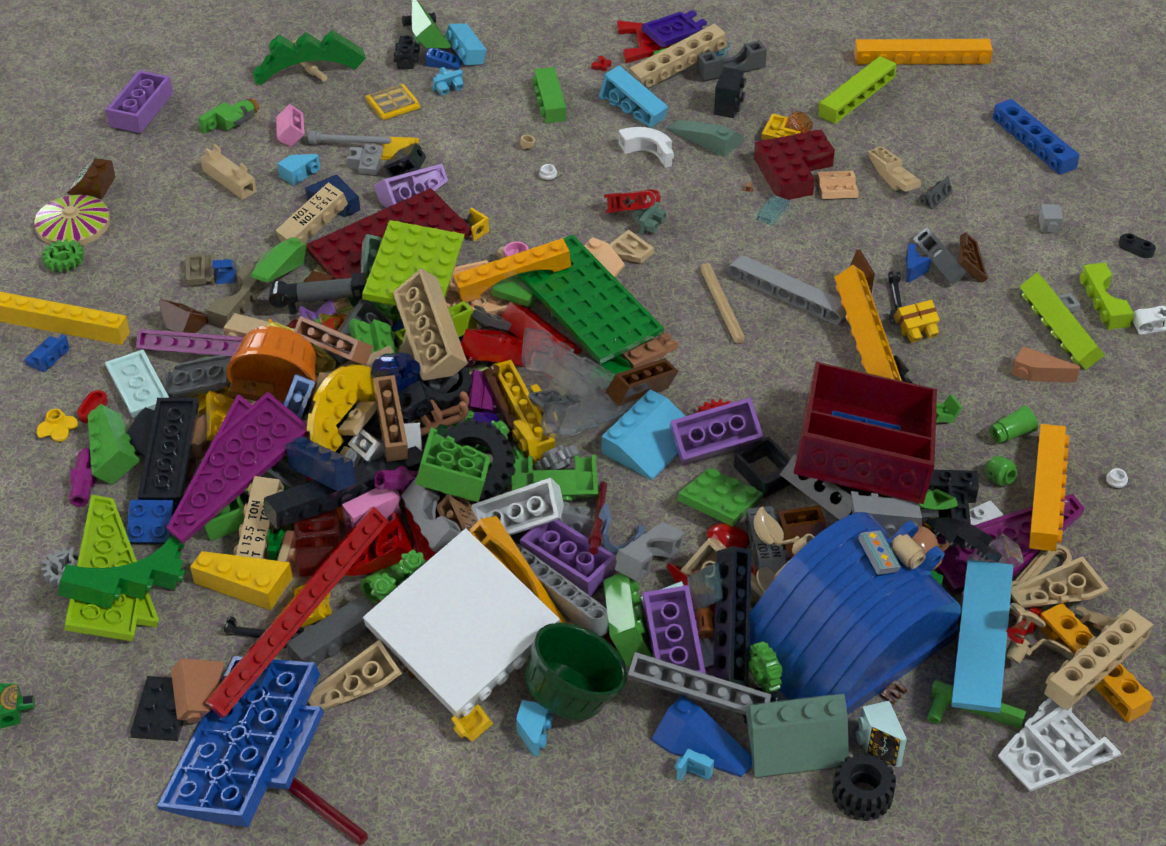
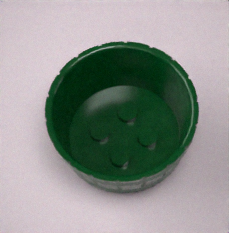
[525,623,628,721]

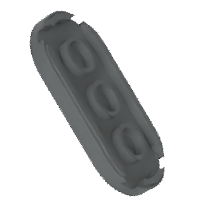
[163,355,230,398]

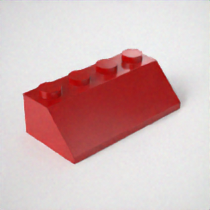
[501,302,583,366]

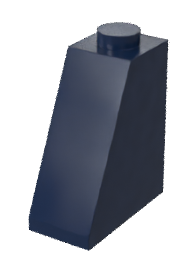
[305,174,360,217]

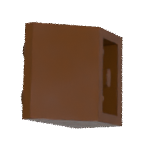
[778,506,826,560]

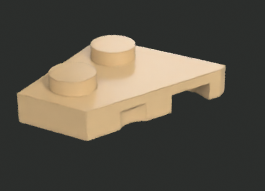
[609,230,655,263]

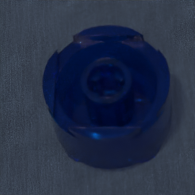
[371,352,420,392]

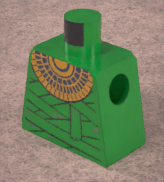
[0,683,35,729]

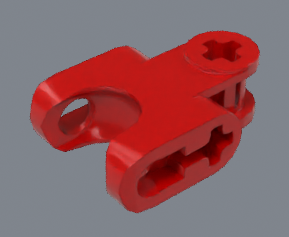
[604,189,661,213]

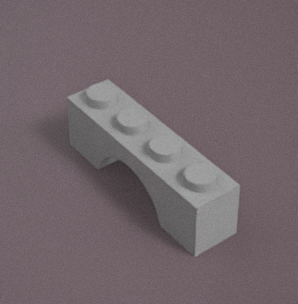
[401,477,462,553]
[615,522,685,581]

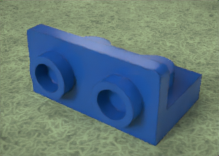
[24,334,70,372]

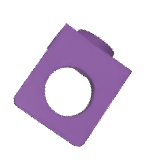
[299,299,336,321]

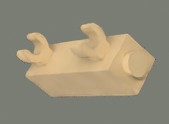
[200,144,257,200]

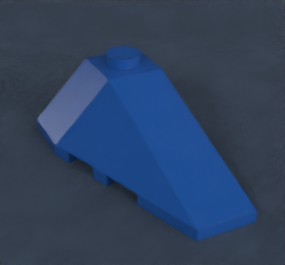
[652,695,753,777]

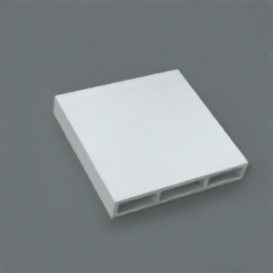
[363,528,560,719]

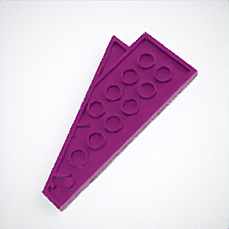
[167,392,310,544]
[936,494,1084,594]

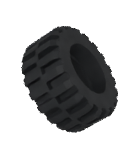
[441,420,516,505]

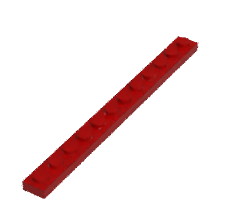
[205,506,389,718]

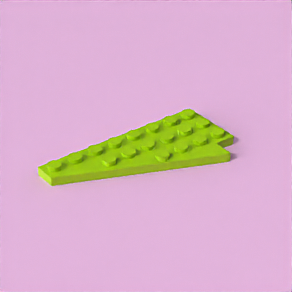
[64,494,159,641]

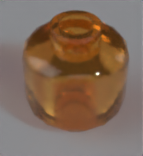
[787,111,813,133]

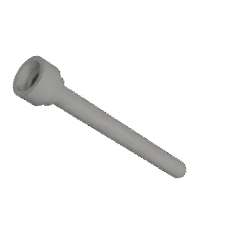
[308,130,391,145]

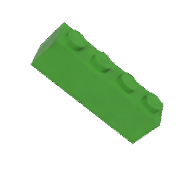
[532,67,566,123]

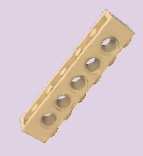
[630,23,727,89]
[1044,609,1154,711]

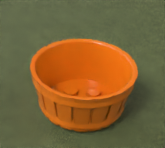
[226,326,316,401]

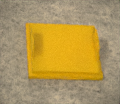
[381,137,419,160]

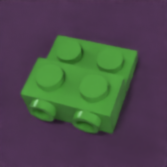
[349,318,398,357]

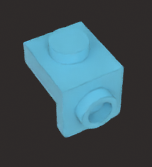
[675,749,714,781]

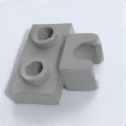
[347,144,384,175]

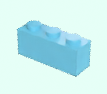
[445,23,487,65]

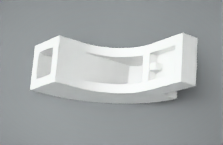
[619,127,674,168]

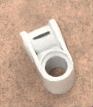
[1132,306,1166,335]

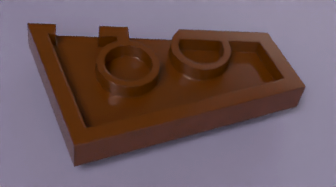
[959,232,988,282]

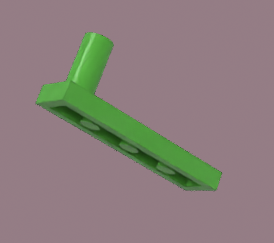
[927,680,1026,729]

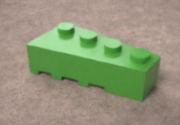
[88,404,139,485]
[202,458,245,541]
[603,573,653,668]

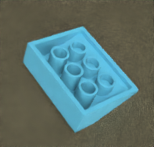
[601,389,685,480]

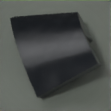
[127,407,155,457]

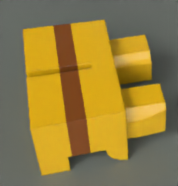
[893,300,940,343]

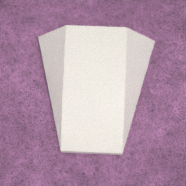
[998,698,1122,792]

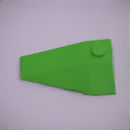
[412,0,451,48]

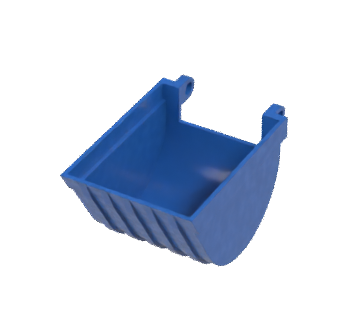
[749,512,962,715]

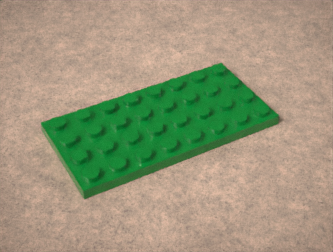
[516,234,664,364]

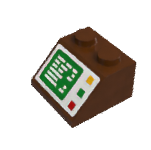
[67,158,116,199]

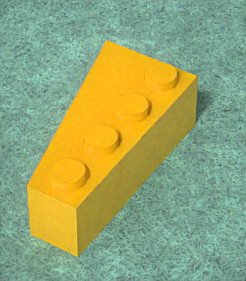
[190,551,293,610]

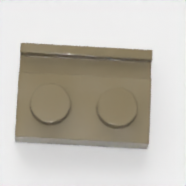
[186,253,215,286]

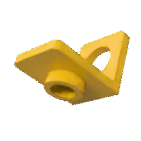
[469,207,489,241]

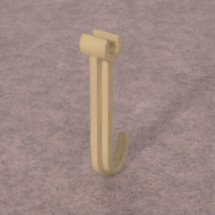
[1011,544,1072,604]

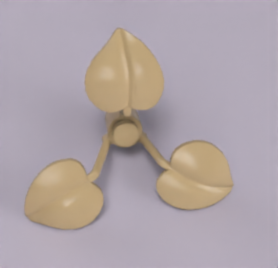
[754,506,814,593]
[1005,603,1075,664]

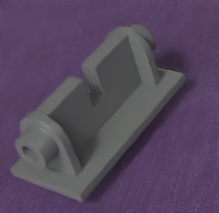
[920,176,953,210]

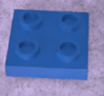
[127,500,175,544]

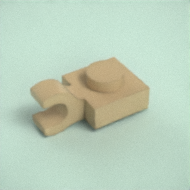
[1076,606,1115,630]

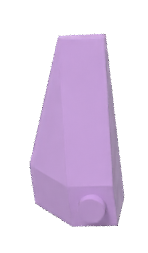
[374,164,448,208]

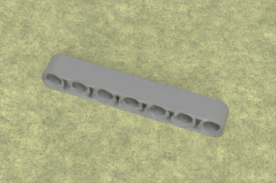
[727,255,847,325]
[515,544,609,636]

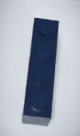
[286,437,356,491]

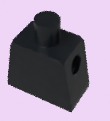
[384,143,426,177]

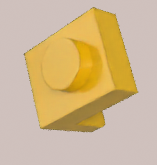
[451,704,493,741]

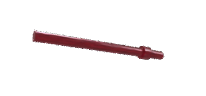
[588,481,607,555]

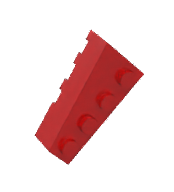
[461,329,533,366]

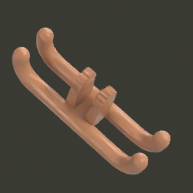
[412,391,469,437]

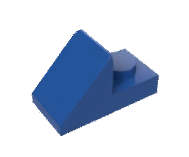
[906,243,931,282]
[212,259,236,284]

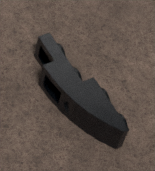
[925,517,1003,563]

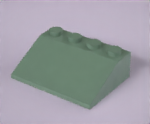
[745,694,849,777]

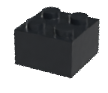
[714,67,746,118]

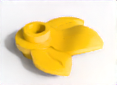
[37,409,78,442]

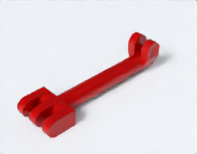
[1006,607,1042,644]

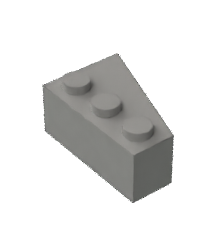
[851,491,922,536]

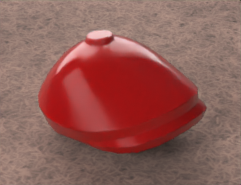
[706,523,749,549]

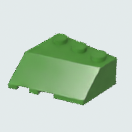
[415,427,490,502]

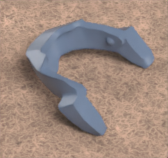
[599,503,645,555]

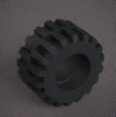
[832,753,896,821]

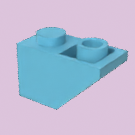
[277,154,320,186]
[516,700,553,757]

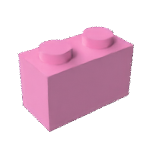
[276,104,304,147]

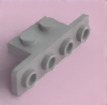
[558,501,611,544]

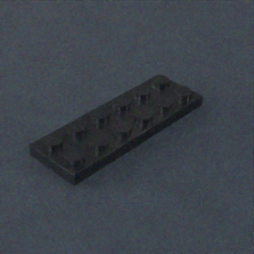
[138,398,200,502]

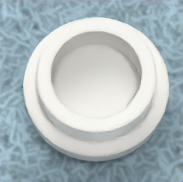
[539,164,557,180]
[1106,468,1128,488]

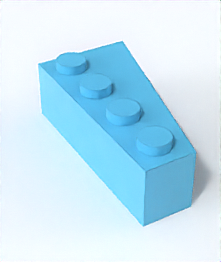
[599,65,668,127]

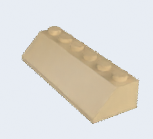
[393,268,468,380]

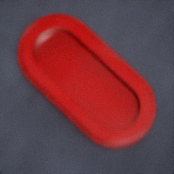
[77,390,108,423]

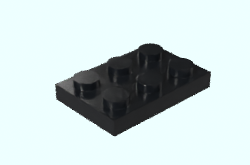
[130,676,184,741]

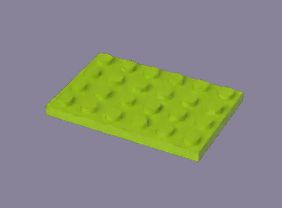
[362,220,465,306]

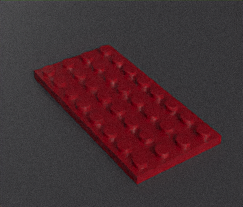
[306,188,472,279]

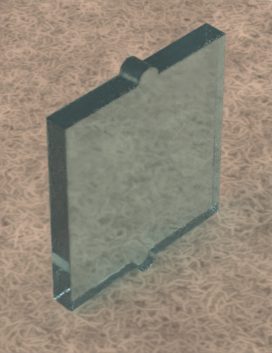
[687,563,723,613]

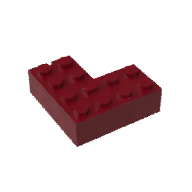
[754,129,835,202]

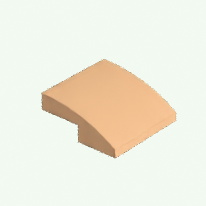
[817,171,859,199]

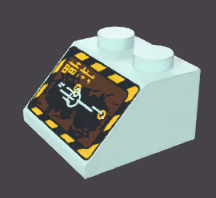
[856,701,907,767]

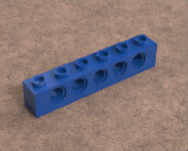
[993,98,1080,175]

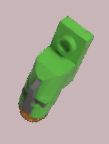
[198,98,259,134]

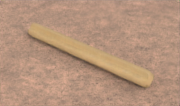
[701,263,745,344]

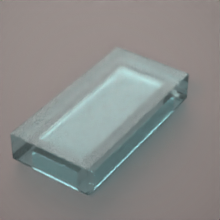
[756,195,790,226]

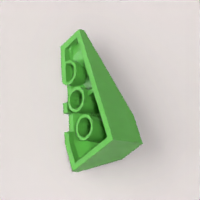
[251,237,307,283]

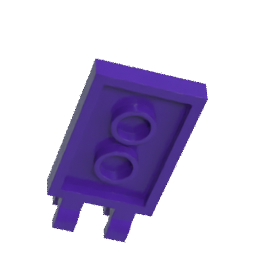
[641,10,707,47]

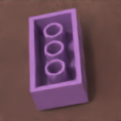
[106,70,173,133]
[669,397,764,465]
[520,519,616,597]
[643,585,706,674]

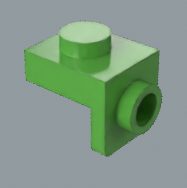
[936,395,962,423]

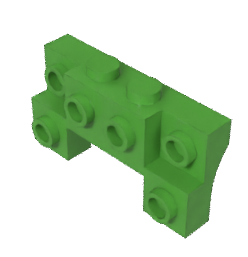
[511,455,598,503]

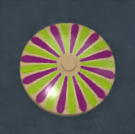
[34,195,110,245]

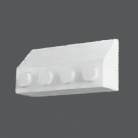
[471,478,564,535]

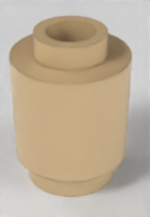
[891,534,926,569]

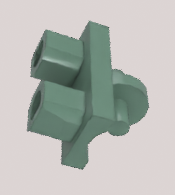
[633,201,666,235]

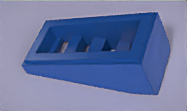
[425,48,463,70]

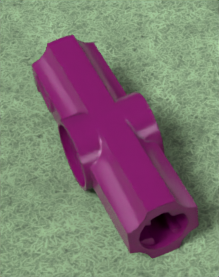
[69,448,96,507]
[374,466,418,493]

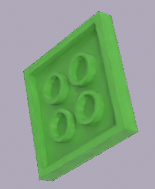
[677,468,764,527]

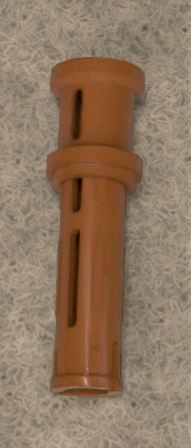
[693,570,714,639]

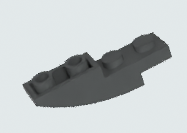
[913,227,967,285]
[528,390,584,421]

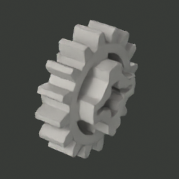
[534,444,579,470]
[41,547,80,589]

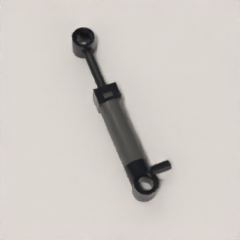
[269,273,367,315]

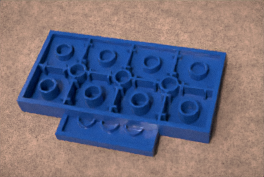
[157,656,324,827]

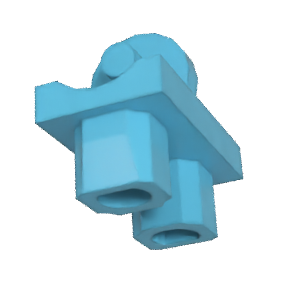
[432,67,464,96]

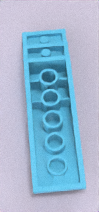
[952,560,1013,713]

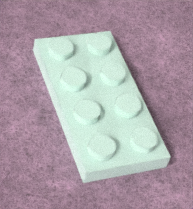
[105,350,169,418]

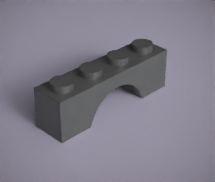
[697,40,767,81]

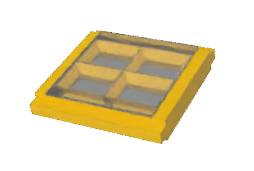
[365,84,421,120]

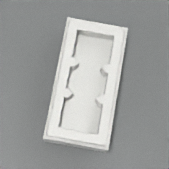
[969,500,1003,525]

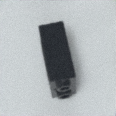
[734,436,792,498]

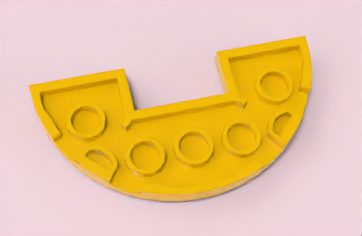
[307,364,382,452]

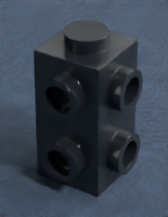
[393,35,420,69]

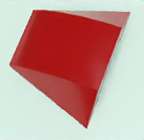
[345,511,412,576]

